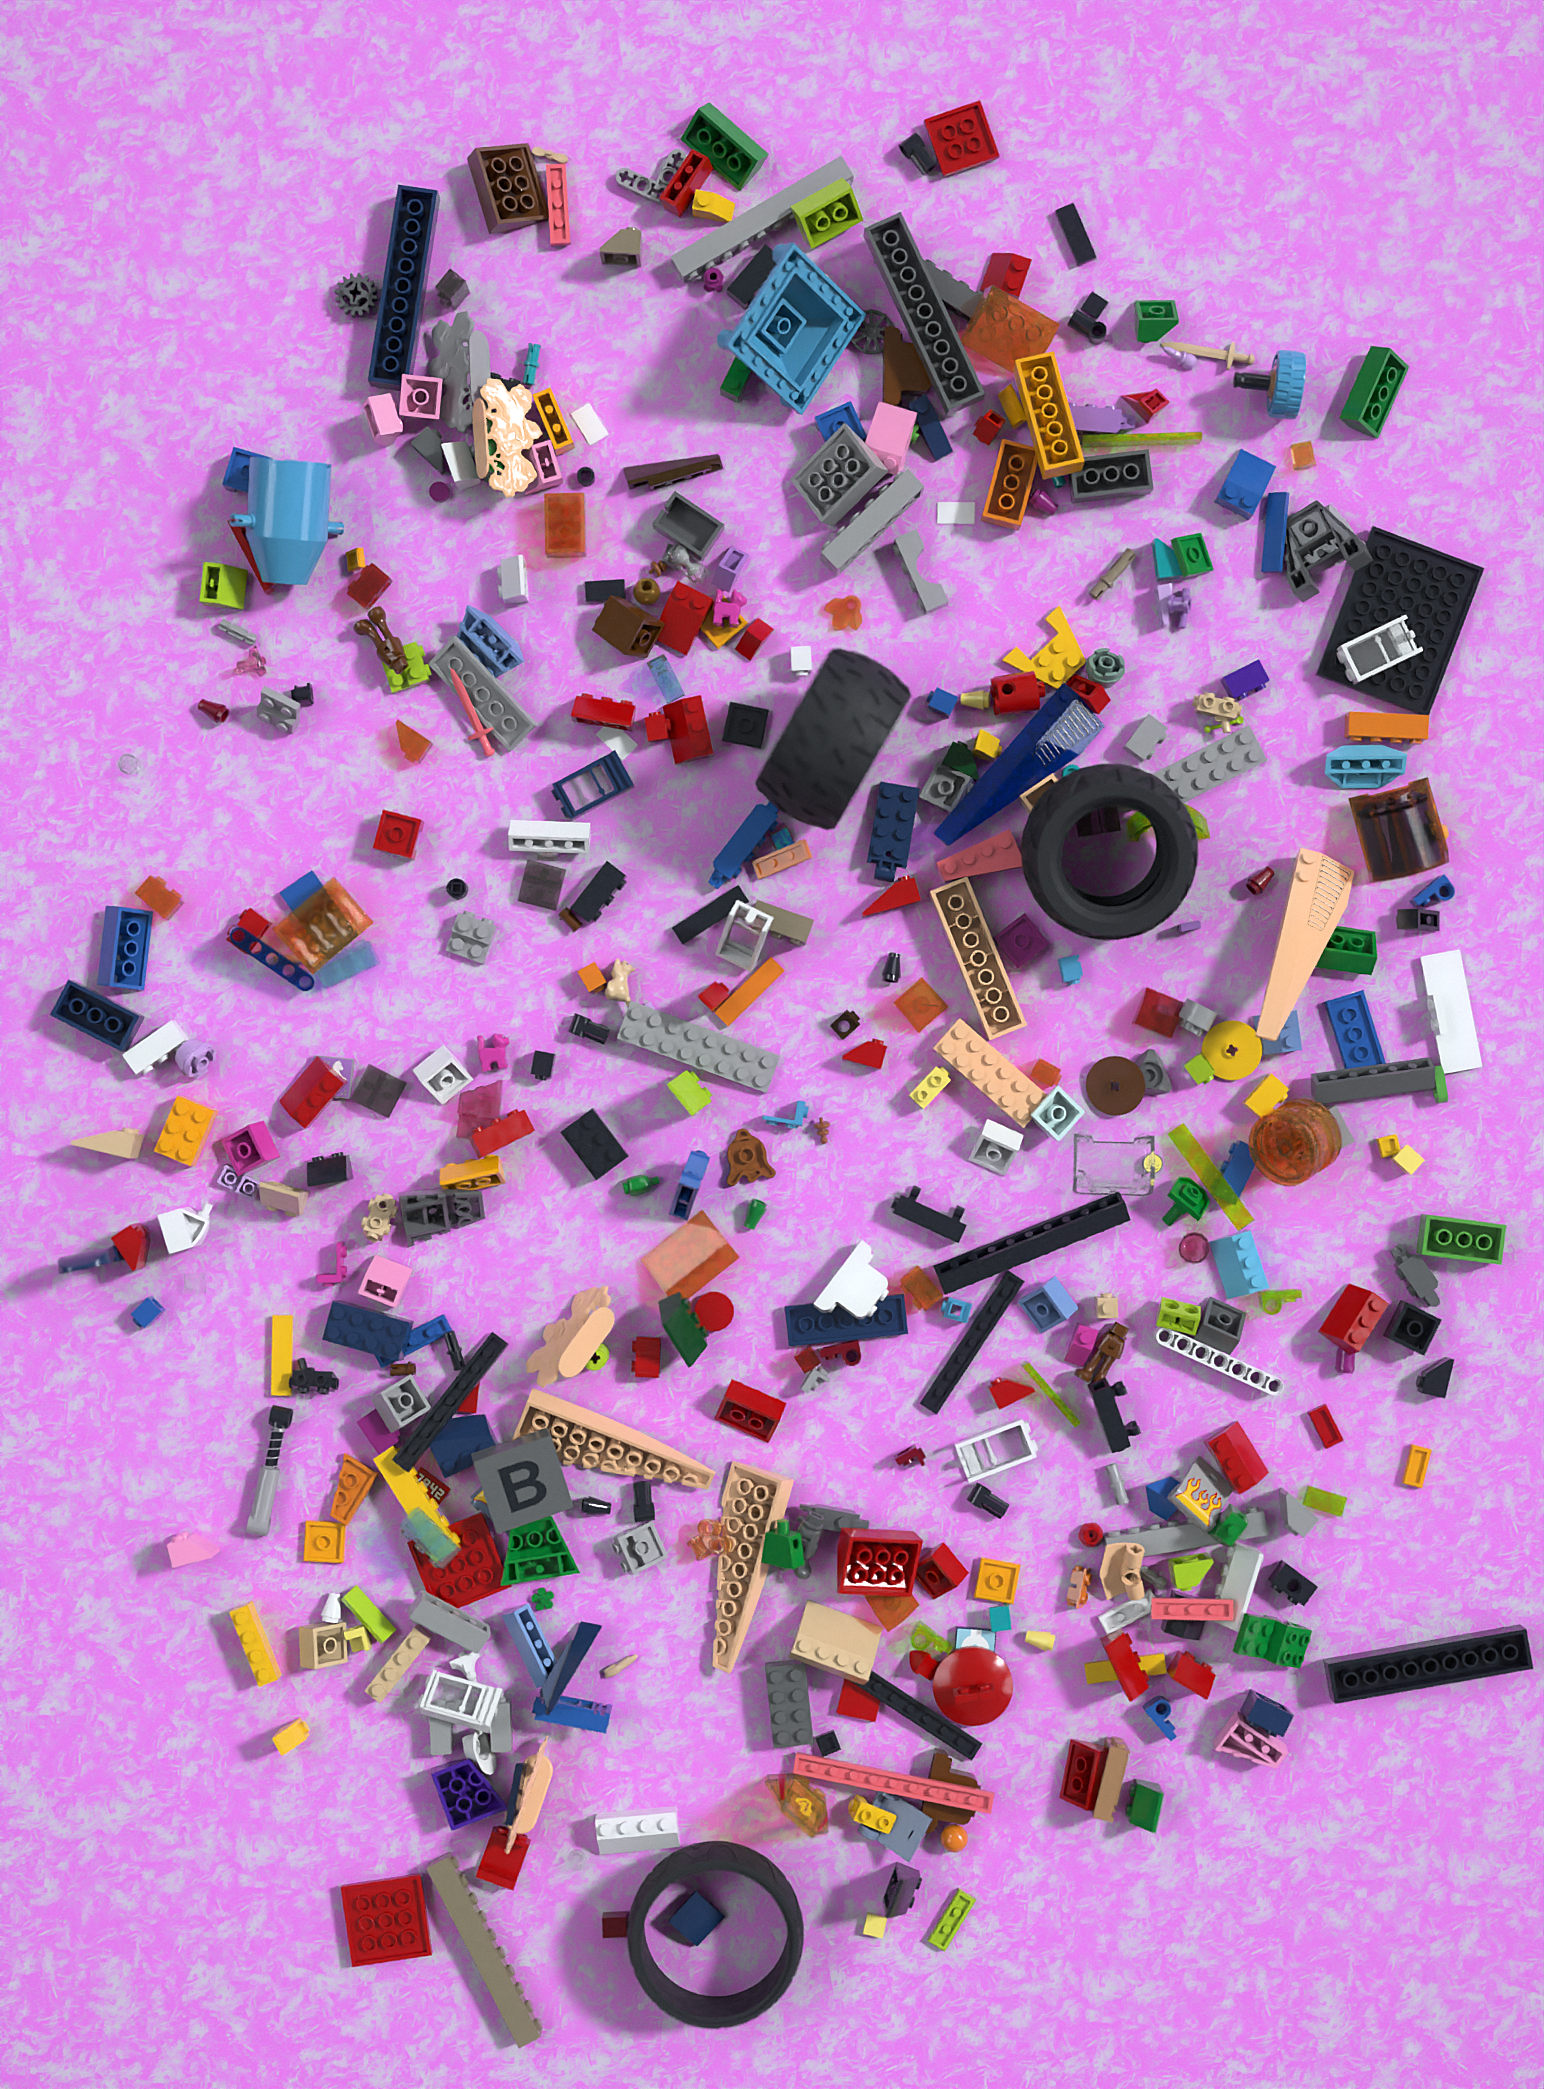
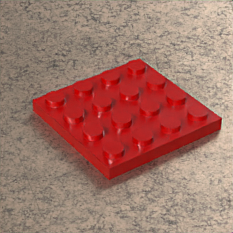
[407,1512,512,1608]
[341,1873,433,1967]

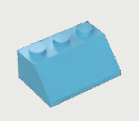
[1208,1229,1269,1299]

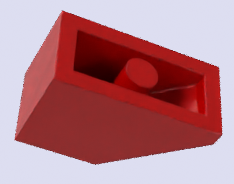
[1062,674,1111,715]
[842,1038,887,1069]
[987,1377,1035,1410]

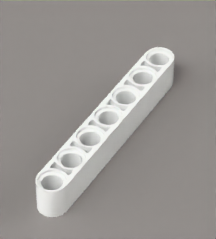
[1153,1327,1284,1396]

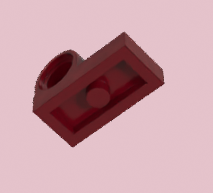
[819,1339,861,1366]

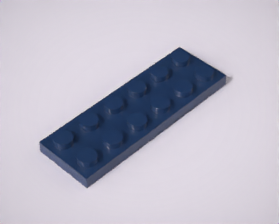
[785,1294,908,1346]

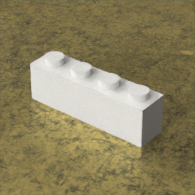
[508,820,591,854]

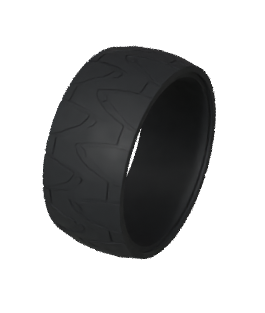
[627,1841,804,2029]

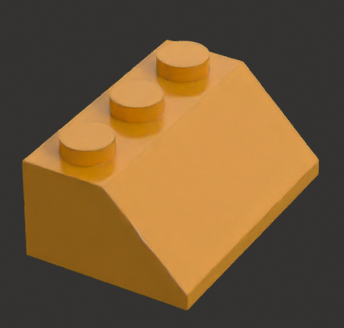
[440,1154,506,1190]

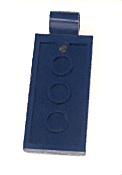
[867,781,920,883]

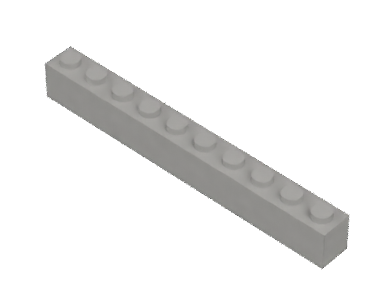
[671,155,854,283]

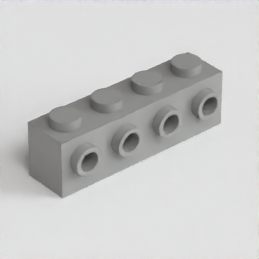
[409,1590,491,1654]

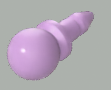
[1163,347,1197,370]

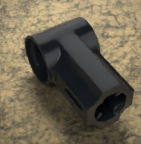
[899,132,937,176]
[1067,310,1107,345]
[568,1013,611,1045]
[633,1481,655,1522]
[966,1482,1009,1519]

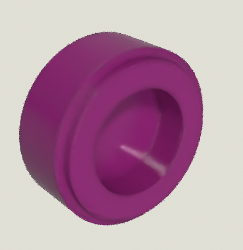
[429,481,450,503]

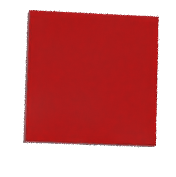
[836,1678,880,1722]

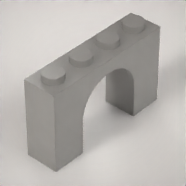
[429,1696,513,1755]

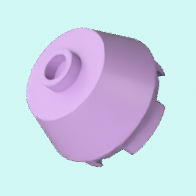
[175,1039,216,1079]

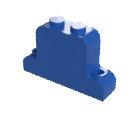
[669,1150,710,1221]

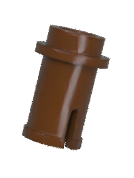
[558,907,583,933]
[390,1361,416,1376]

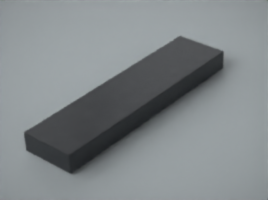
[672,885,749,945]

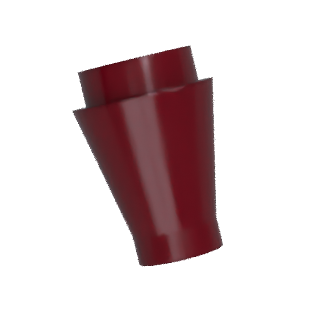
[198,699,229,723]
[1246,866,1275,895]

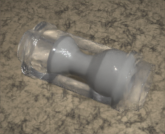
[667,543,707,584]

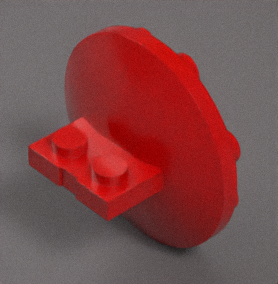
[932,1646,1013,1726]

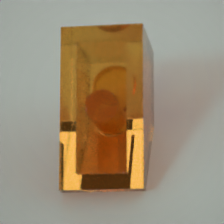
[396,720,433,764]

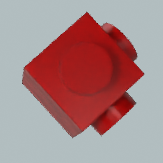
[972,409,1007,446]
[644,712,671,743]

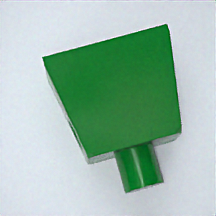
[1207,1503,1248,1547]
[761,1519,804,1570]

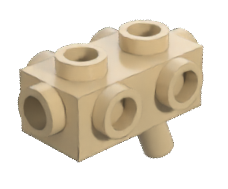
[1192,692,1242,733]
[361,1193,398,1243]

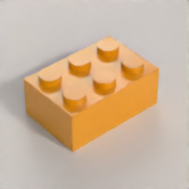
[154,1095,219,1166]

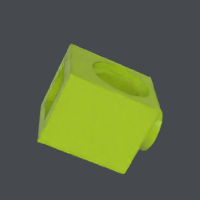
[1184,1052,1215,1085]

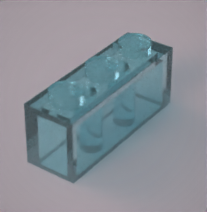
[314,939,381,989]
[399,1507,462,1569]

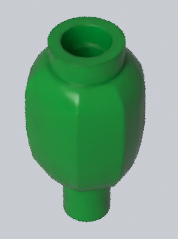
[622,1174,660,1196]

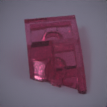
[456,1080,503,1139]

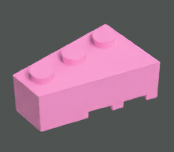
[1213,1710,1288,1769]

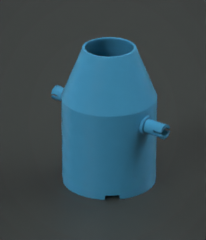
[230,457,344,585]

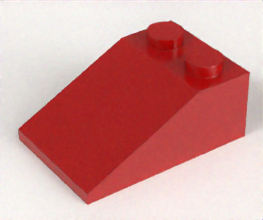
[657,581,714,656]

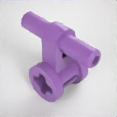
[1168,588,1192,629]

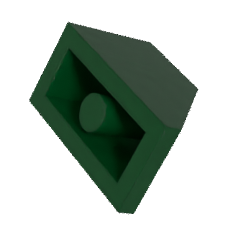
[942,741,979,783]

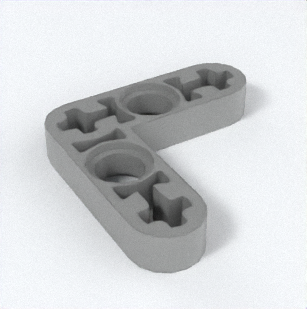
[616,149,686,205]

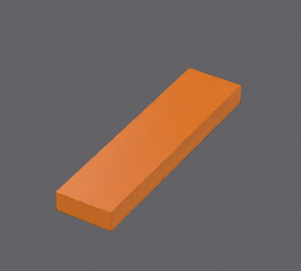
[714,957,785,1027]

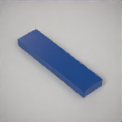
[1261,492,1290,573]
[375,1314,452,1368]

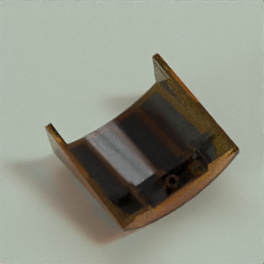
[1348,777,1449,883]

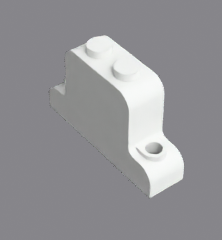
[814,1240,889,1319]

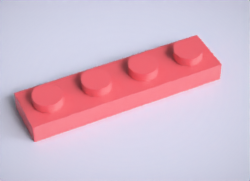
[546,164,571,246]
[1151,1597,1233,1621]

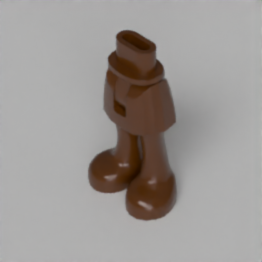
[353,606,409,675]
[1074,1321,1129,1383]

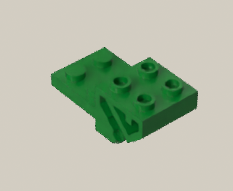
[1232,1613,1312,1669]

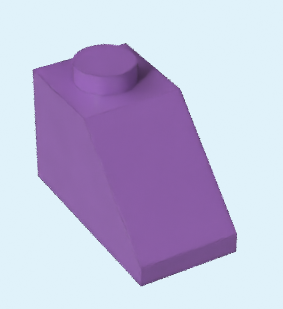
[711,546,749,593]

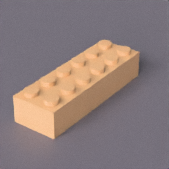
[932,1018,1047,1128]

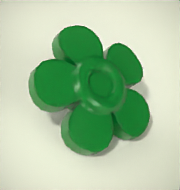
[531,1587,554,1611]

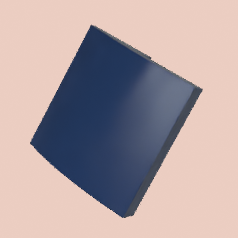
[668,1890,725,1947]

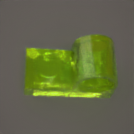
[1258,1289,1302,1315]
[910,1620,953,1654]

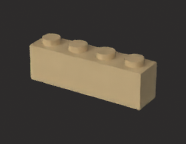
[365,1624,433,1703]

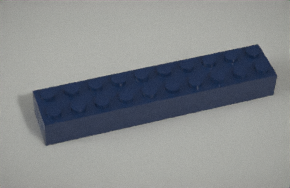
[368,184,440,391]

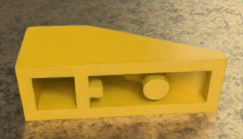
[972,729,1002,762]

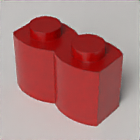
[631,1336,661,1378]

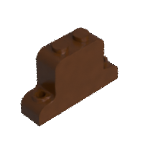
[882,326,933,406]
[920,1748,981,1834]

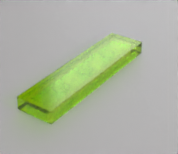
[1021,1361,1080,1428]

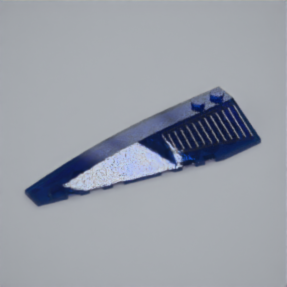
[933,682,1105,846]

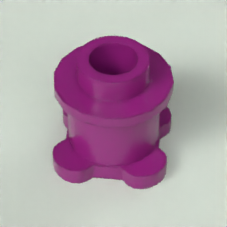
[704,268,724,292]

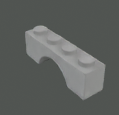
[892,529,949,615]

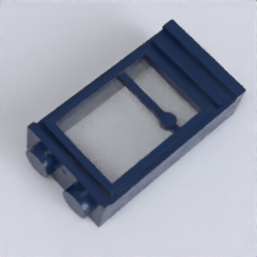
[551,750,635,821]

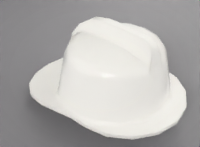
[462,1730,497,1775]

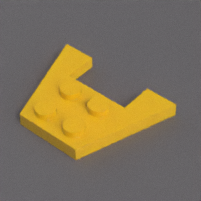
[1002,605,1086,690]

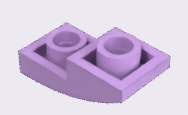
[217,1164,260,1201]

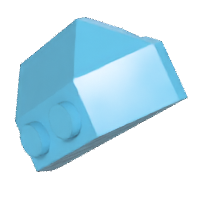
[1324,745,1407,788]

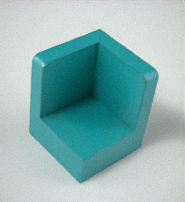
[989,1603,1012,1632]

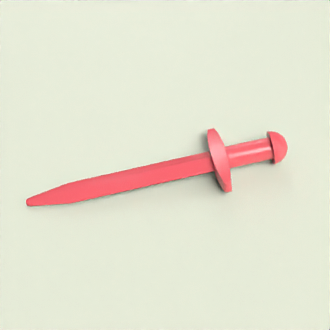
[450,668,494,757]

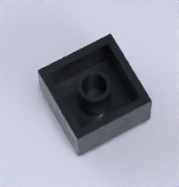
[1383,1300,1442,1356]

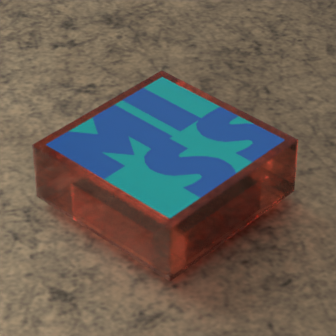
[769,826,795,850]

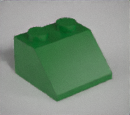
[1125,1779,1164,1834]

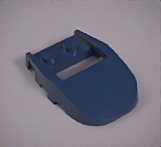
[58,1245,124,1274]

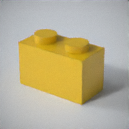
[1242,1073,1289,1119]

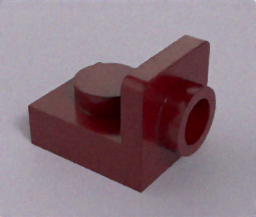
[894,1444,926,1466]

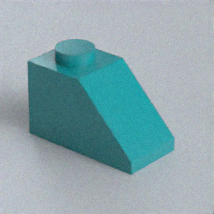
[1151,538,1182,582]

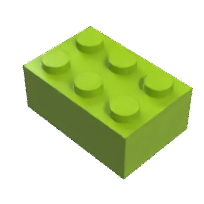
[790,177,864,249]

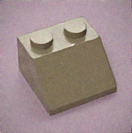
[599,227,643,266]

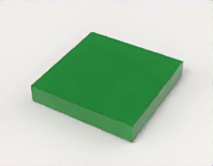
[1170,533,1214,578]

